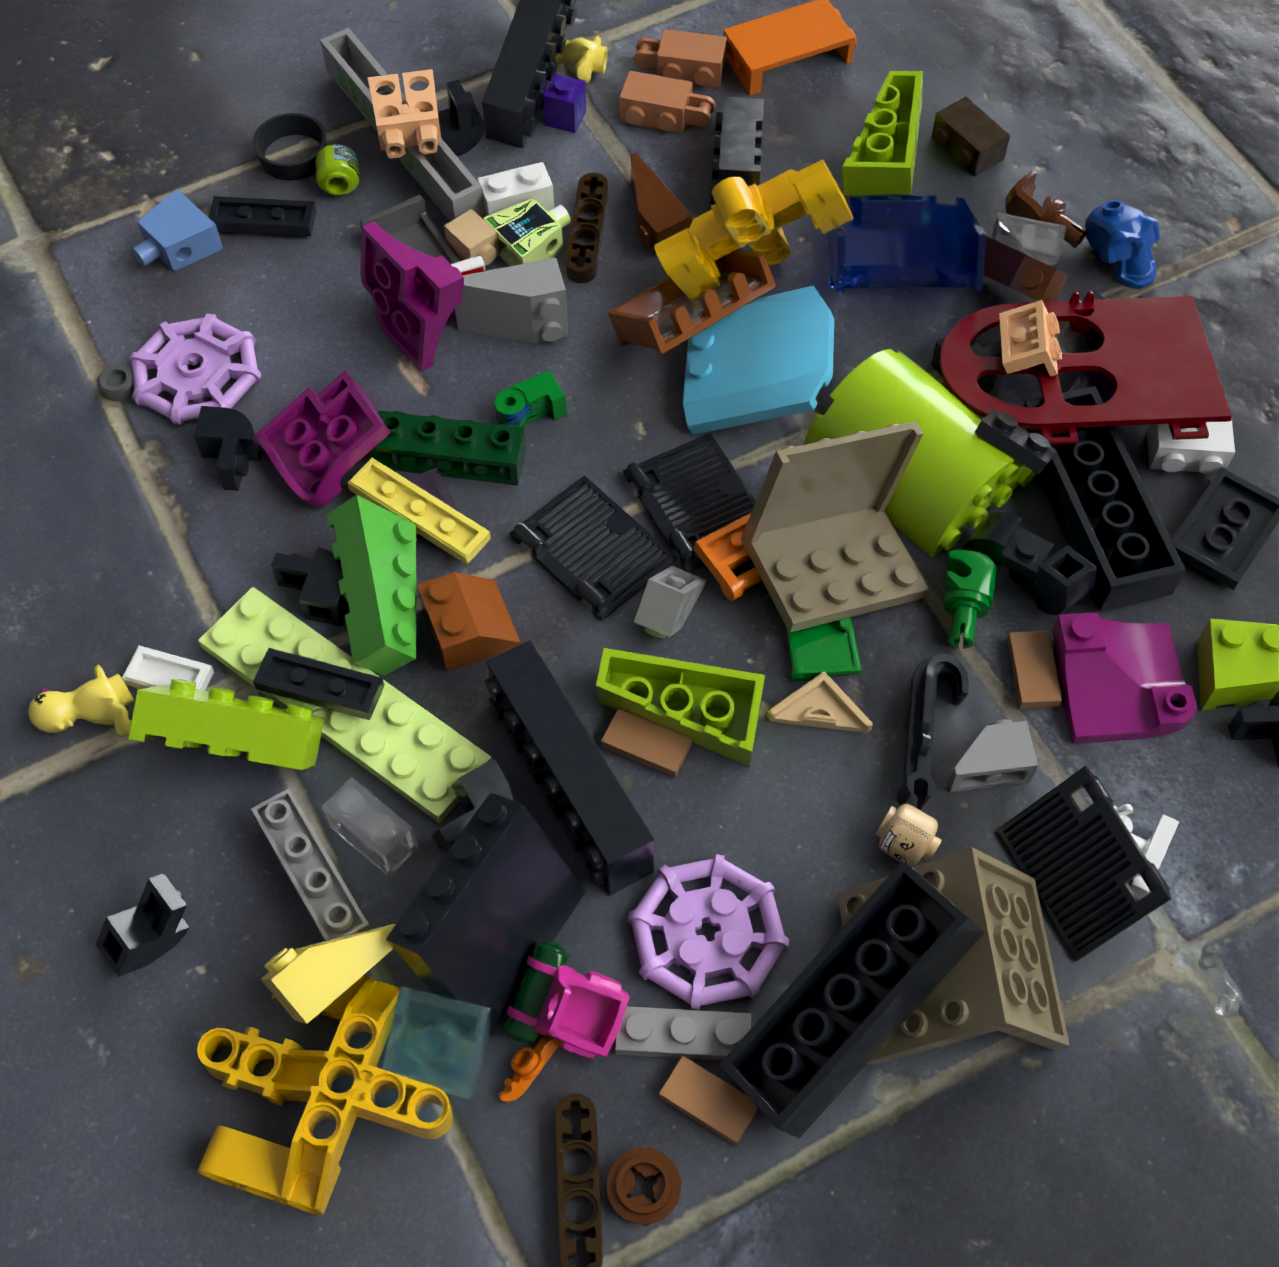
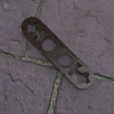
[566,172,609,283]
[555,1093,603,1267]

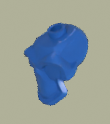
[1085,200,1161,289]

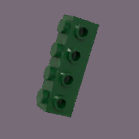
[370,411,526,486]

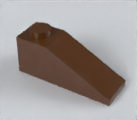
[631,153,692,256]
[961,232,1069,302]

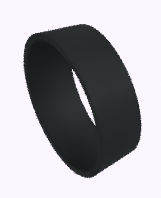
[253,113,326,180]

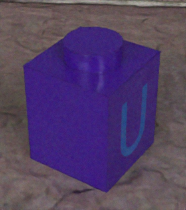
[543,74,587,133]

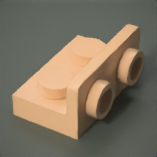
[999,300,1062,377]

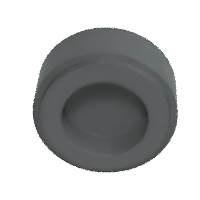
[98,365,134,401]

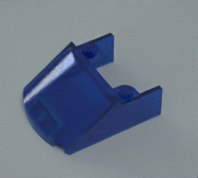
[827,194,986,292]

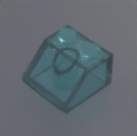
[382,986,491,1099]

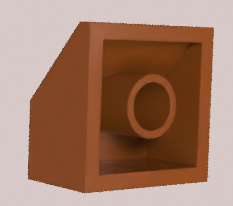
[417,572,521,672]

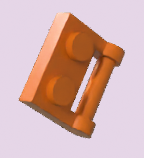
[694,512,762,601]

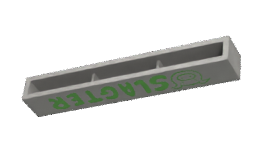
[320,28,486,222]

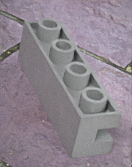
[251,788,371,941]

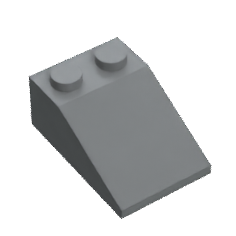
[454,258,569,344]

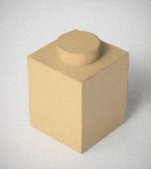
[444,209,500,265]

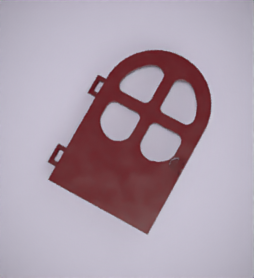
[940,291,1232,445]

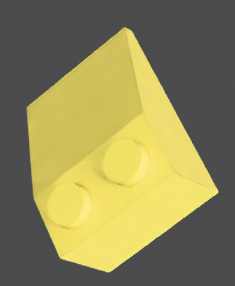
[261,924,396,1024]

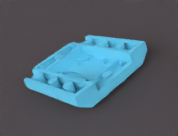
[683,286,834,435]

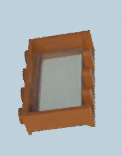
[607,250,776,354]

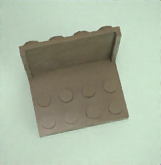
[741,421,929,633]
[837,847,1070,1066]

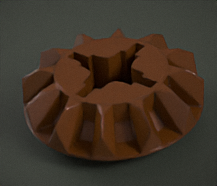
[607,1148,681,1227]

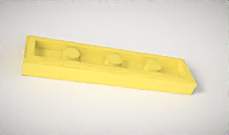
[347,458,491,565]

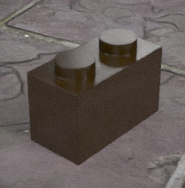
[931,97,1010,177]

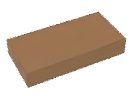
[1007,631,1062,709]
[601,708,692,778]
[659,1056,759,1147]

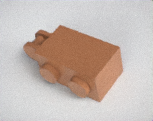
[633,29,727,89]
[619,70,716,134]

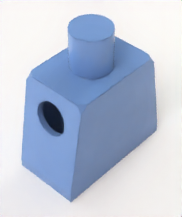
[132,189,223,271]

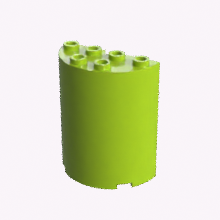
[803,349,1036,558]

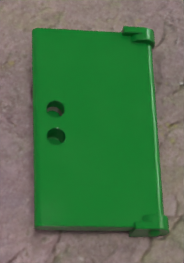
[785,617,862,681]

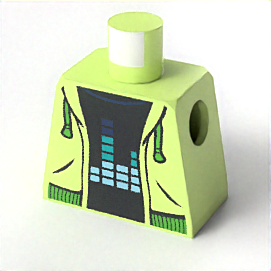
[483,199,571,266]

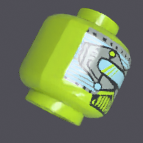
[316,144,360,196]

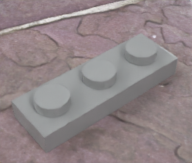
[615,1006,751,1061]

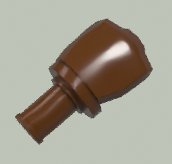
[1005,170,1088,249]

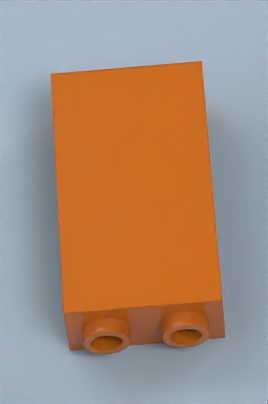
[723,0,857,95]

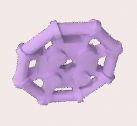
[128,313,261,425]
[627,854,789,1010]

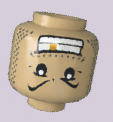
[875,803,942,867]

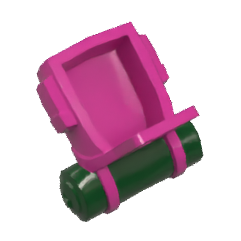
[502,941,630,1059]

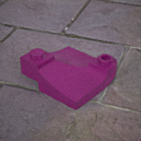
[360,221,464,372]
[255,370,391,508]
[1052,612,1197,744]

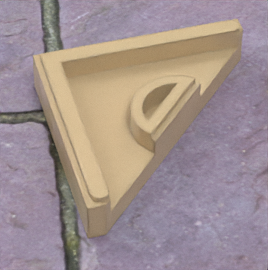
[766,671,873,733]

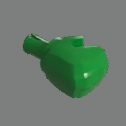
[943,550,997,649]

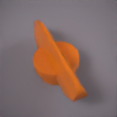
[498,1035,560,1102]

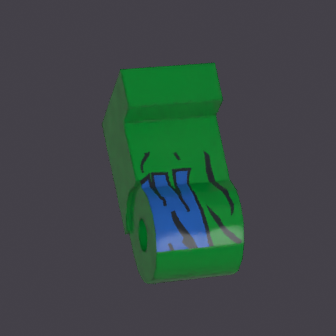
[494,370,568,428]

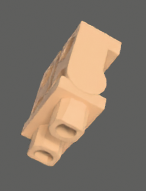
[367,69,442,159]

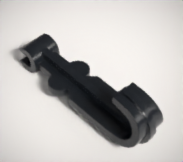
[896,654,969,810]

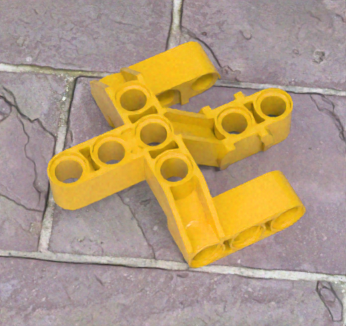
[654,159,854,300]
[197,976,453,1216]

